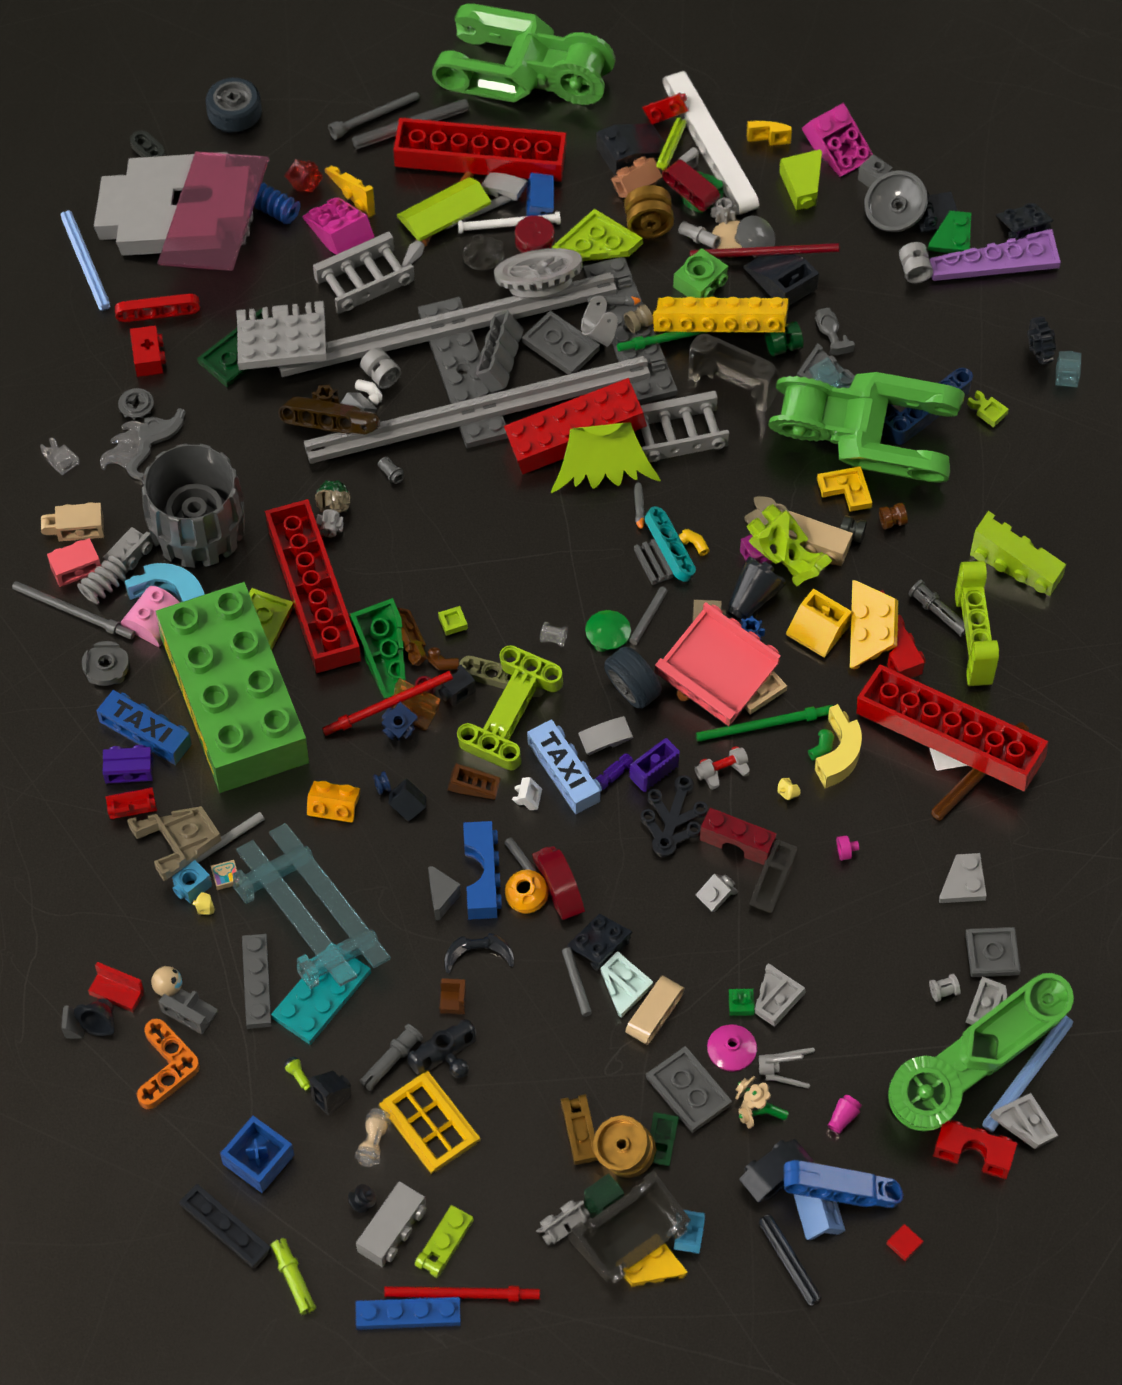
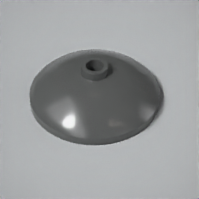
[865,171,928,232]

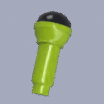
[284,1057,311,1091]

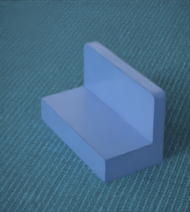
[794,1194,845,1240]

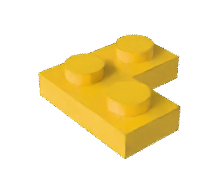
[817,466,872,512]

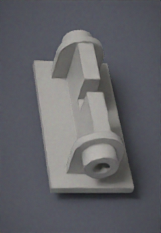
[536,1200,590,1245]

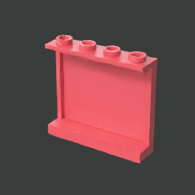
[654,602,781,726]

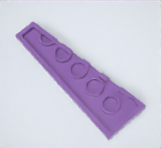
[930,229,1061,281]

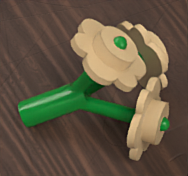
[735,1076,788,1129]

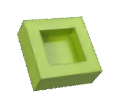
[438,606,468,636]

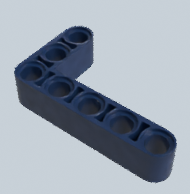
[882,368,973,445]

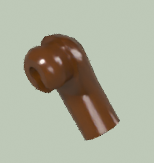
[427,647,459,670]

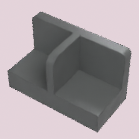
[159,988,218,1034]

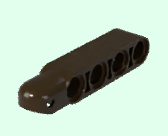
[279,397,381,435]

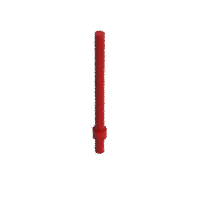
[322,671,454,736]
[384,1286,540,1302]

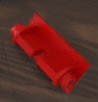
[643,92,689,124]
[105,787,157,819]

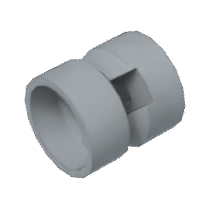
[899,242,933,283]
[360,347,401,389]

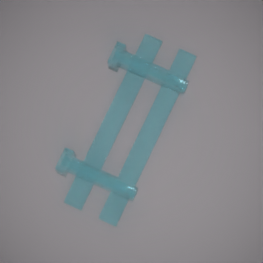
[233,823,390,989]

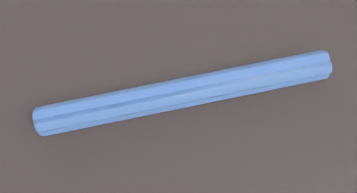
[61,210,110,311]
[982,1015,1073,1132]

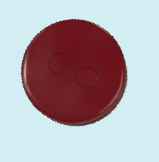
[515,216,554,253]

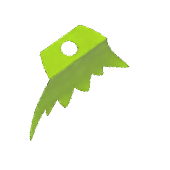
[551,422,661,493]

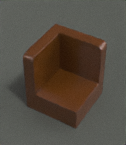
[440,978,466,1014]

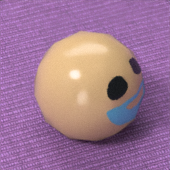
[151,966,182,997]

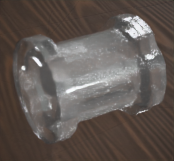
[540,622,568,647]

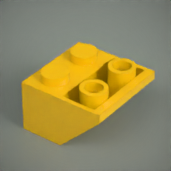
[786,589,852,658]

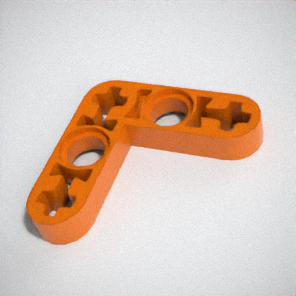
[137,1019,199,1109]

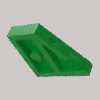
[927,211,971,253]

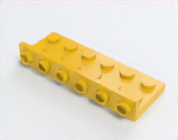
[653,297,788,332]

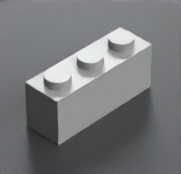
[356,1181,427,1267]

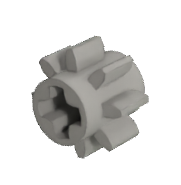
[711,198,738,224]
[316,509,344,537]

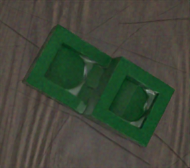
[650,1112,679,1166]

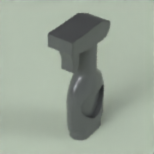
[815,308,855,355]

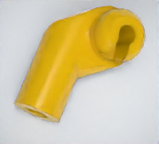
[678,529,710,556]

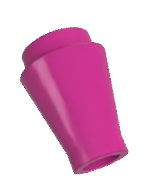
[828,1095,862,1134]

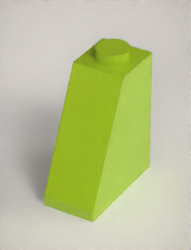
[779,149,822,210]

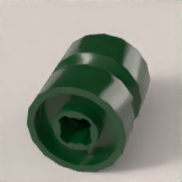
[765,321,804,357]

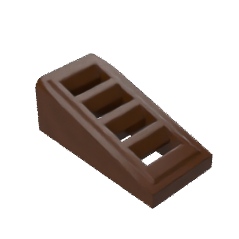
[447,763,501,799]

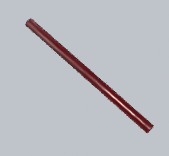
[690,243,840,258]

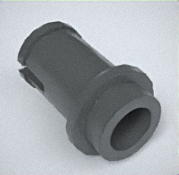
[378,456,405,484]

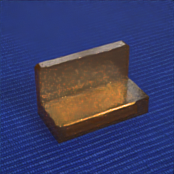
[386,678,441,730]

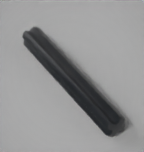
[759,1214,821,1305]

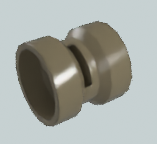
[624,304,653,333]

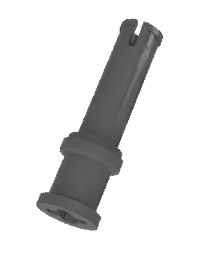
[908,580,965,637]
[359,1024,423,1091]

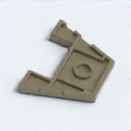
[127,806,221,881]

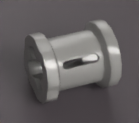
[929,974,961,1002]

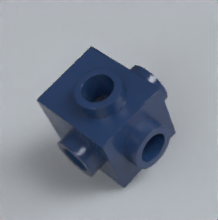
[381,702,418,741]

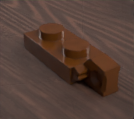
[397,607,428,666]

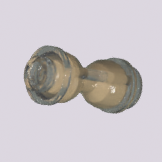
[355,1109,391,1167]

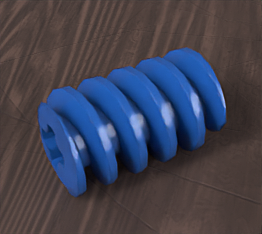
[253,183,300,224]

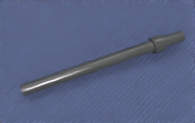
[12,581,135,640]

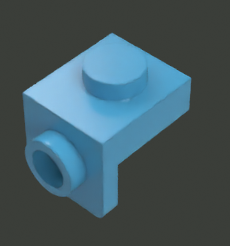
[674,1210,705,1253]

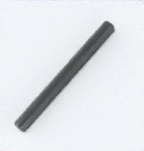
[352,99,469,149]

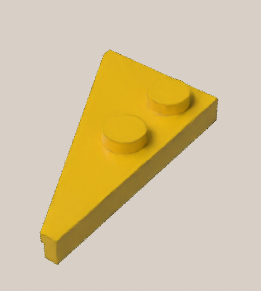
[325,166,375,218]

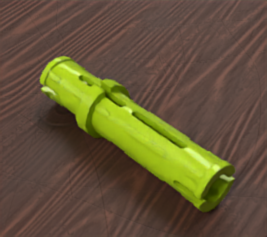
[271,1238,316,1315]

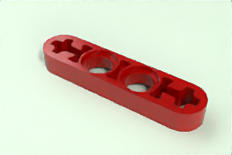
[115,294,200,322]

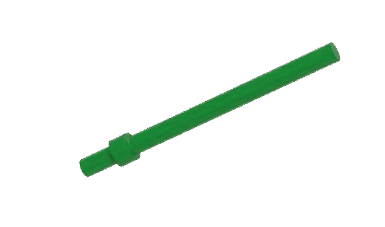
[617,332,709,352]
[696,705,833,742]

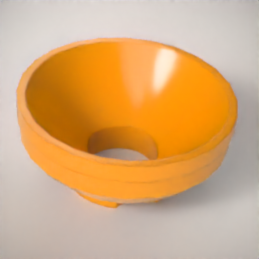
[505,870,549,913]

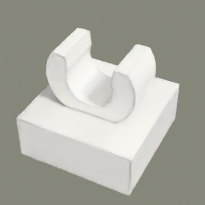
[512,777,542,810]

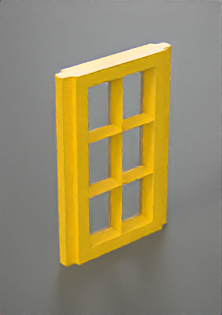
[379,1071,481,1174]

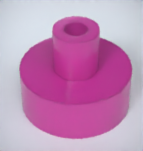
[836,835,859,861]

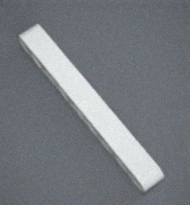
[663,71,759,215]

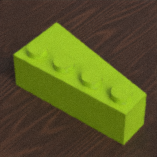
[970,511,1066,596]

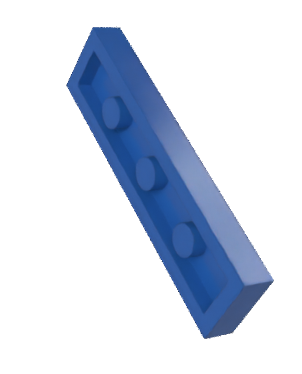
[356,1297,461,1330]

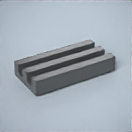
[634,539,673,585]

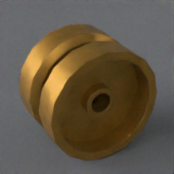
[624,185,674,238]
[593,1115,656,1178]

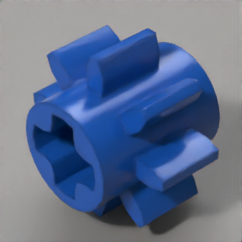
[740,616,765,640]

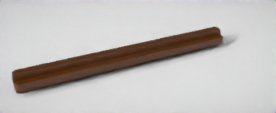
[931,722,1029,820]

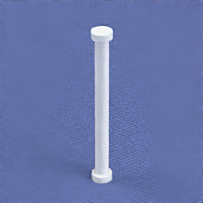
[458,211,561,233]

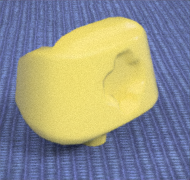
[778,778,801,800]
[193,892,215,915]

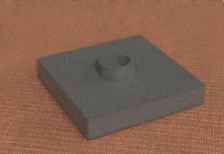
[966,927,1021,977]

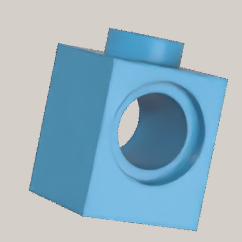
[172,860,212,903]

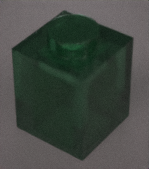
[583,1173,624,1219]

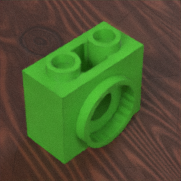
[673,248,728,298]

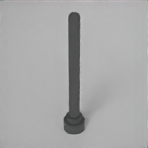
[329,92,420,140]

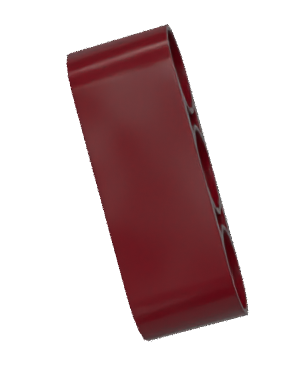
[662,159,720,211]

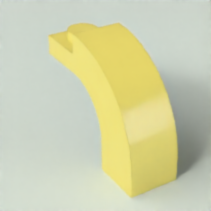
[815,704,862,788]

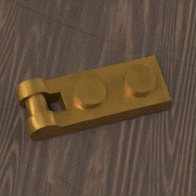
[561,1094,598,1165]

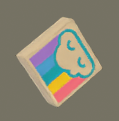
[211,860,240,890]

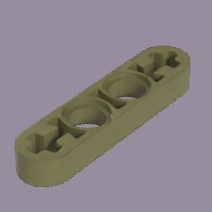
[459,656,546,697]

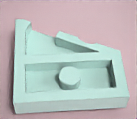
[601,951,654,1018]

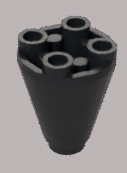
[726,556,786,623]

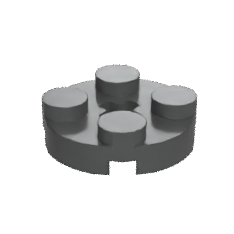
[82,641,129,686]

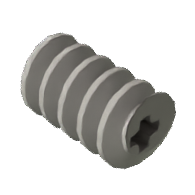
[77,555,127,605]

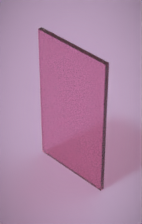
[158,152,269,271]

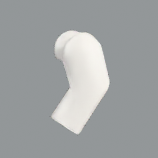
[355,379,382,406]

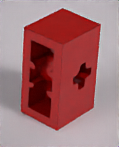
[130,325,166,377]

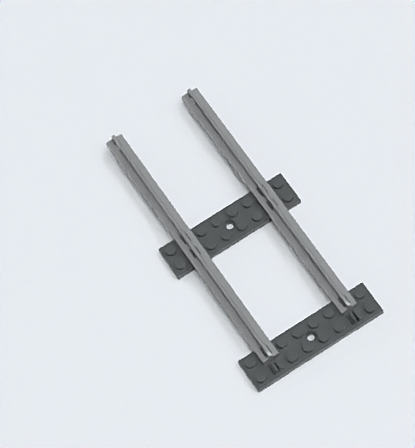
[279,257,678,464]

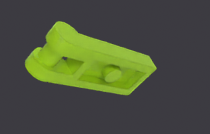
[415,1205,473,1278]

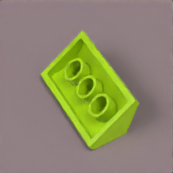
[397,177,491,242]

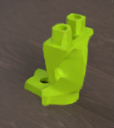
[747,504,832,587]

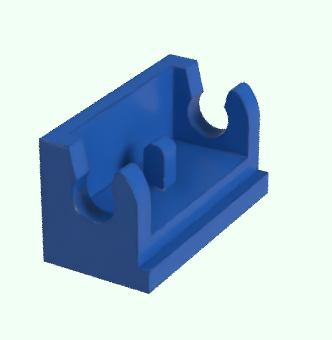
[527,173,554,216]

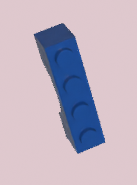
[463,821,502,920]

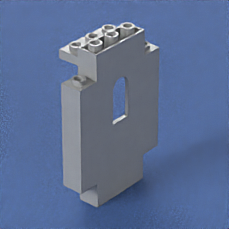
[94,152,257,255]

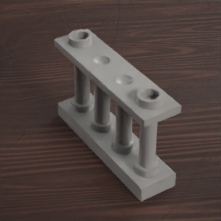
[313,232,414,314]
[641,391,729,462]

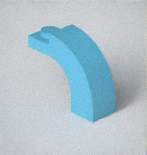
[125,563,205,602]

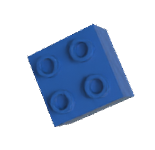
[220,1116,294,1193]

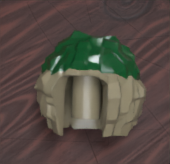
[315,480,352,513]

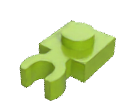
[967,391,1009,427]

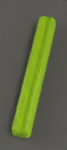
[656,117,687,170]

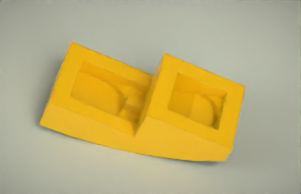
[747,121,792,146]

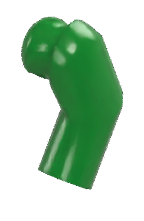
[808,729,834,761]

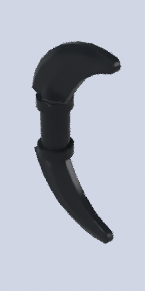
[445,933,514,974]

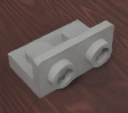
[102,527,153,575]

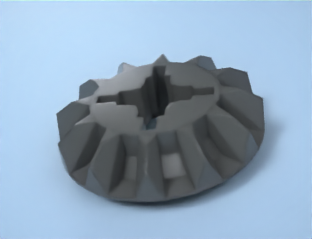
[118,388,154,420]

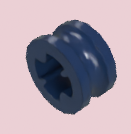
[373,771,391,795]

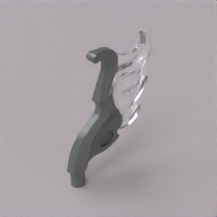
[100,408,186,481]

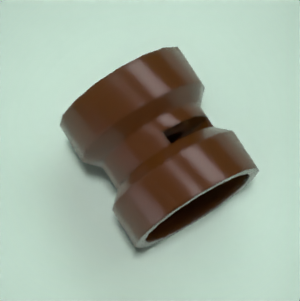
[879,503,908,530]

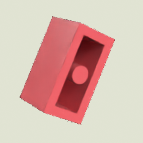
[47,538,101,587]

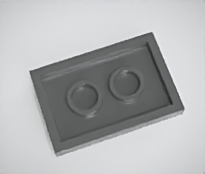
[522,311,600,375]
[646,1046,732,1133]

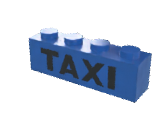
[96,690,192,765]

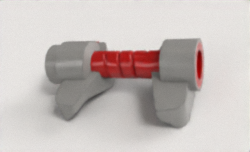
[695,746,750,789]

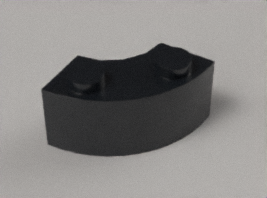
[739,1139,814,1202]

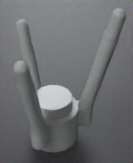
[759,1048,815,1088]

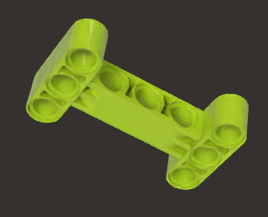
[955,561,999,686]
[457,645,563,770]

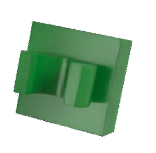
[728,989,755,1016]

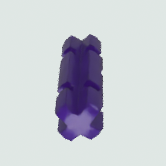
[595,753,634,790]

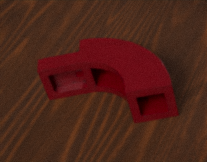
[532,846,585,920]

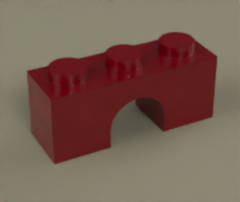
[700,808,777,866]

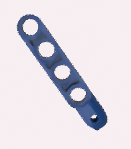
[784,1160,903,1208]

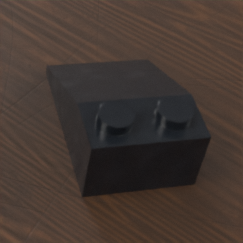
[596,124,665,176]

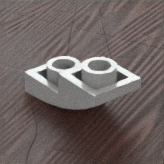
[481,173,527,201]
[578,716,634,756]

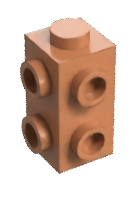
[611,157,662,197]

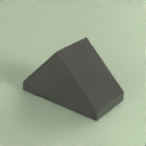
[428,866,461,920]

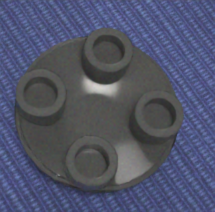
[735,216,775,258]

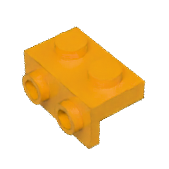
[307,781,360,822]

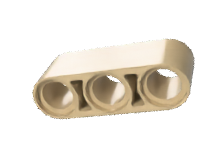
[625,976,684,1045]

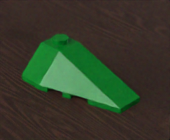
[349,598,406,700]

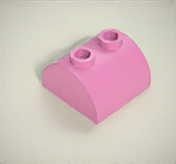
[121,586,180,647]

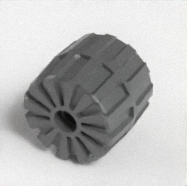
[142,443,245,568]

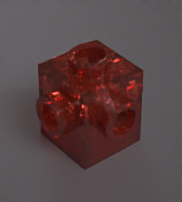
[284,159,323,192]

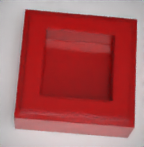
[886,1224,923,1262]

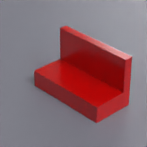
[88,962,144,1013]

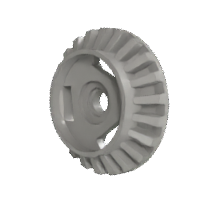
[494,248,583,297]

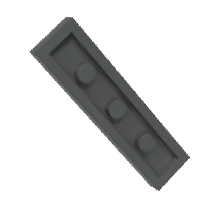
[242,934,272,1029]

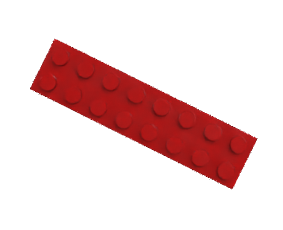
[393,118,566,182]
[265,499,361,673]
[856,665,1048,792]

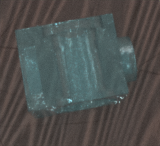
[1055,351,1081,387]

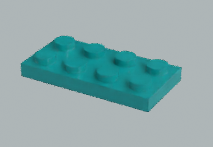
[271,943,371,1045]

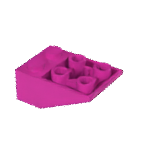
[802,103,873,177]
[303,197,374,255]

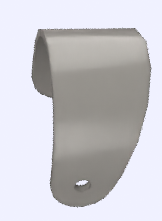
[581,295,618,347]

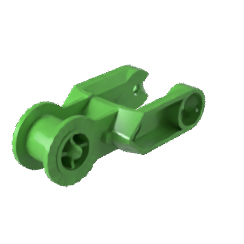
[432,4,616,105]
[768,372,965,482]
[888,973,1074,1131]

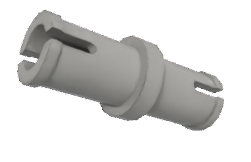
[679,221,721,249]

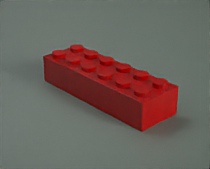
[504,378,647,475]

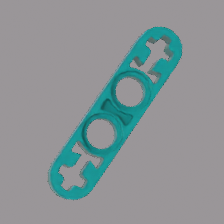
[645,506,696,582]

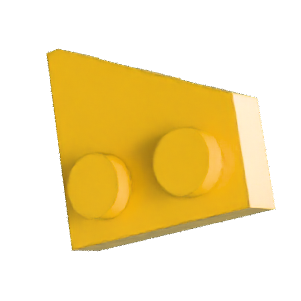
[616,1234,687,1287]

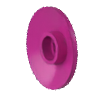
[707,1025,757,1071]

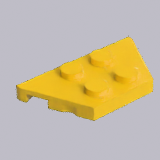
[850,580,898,669]

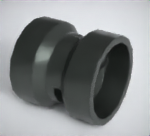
[840,515,867,543]

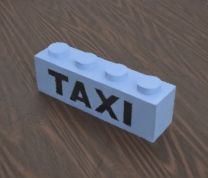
[527,719,602,814]

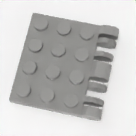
[237,301,327,370]

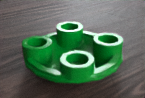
[585,610,631,652]

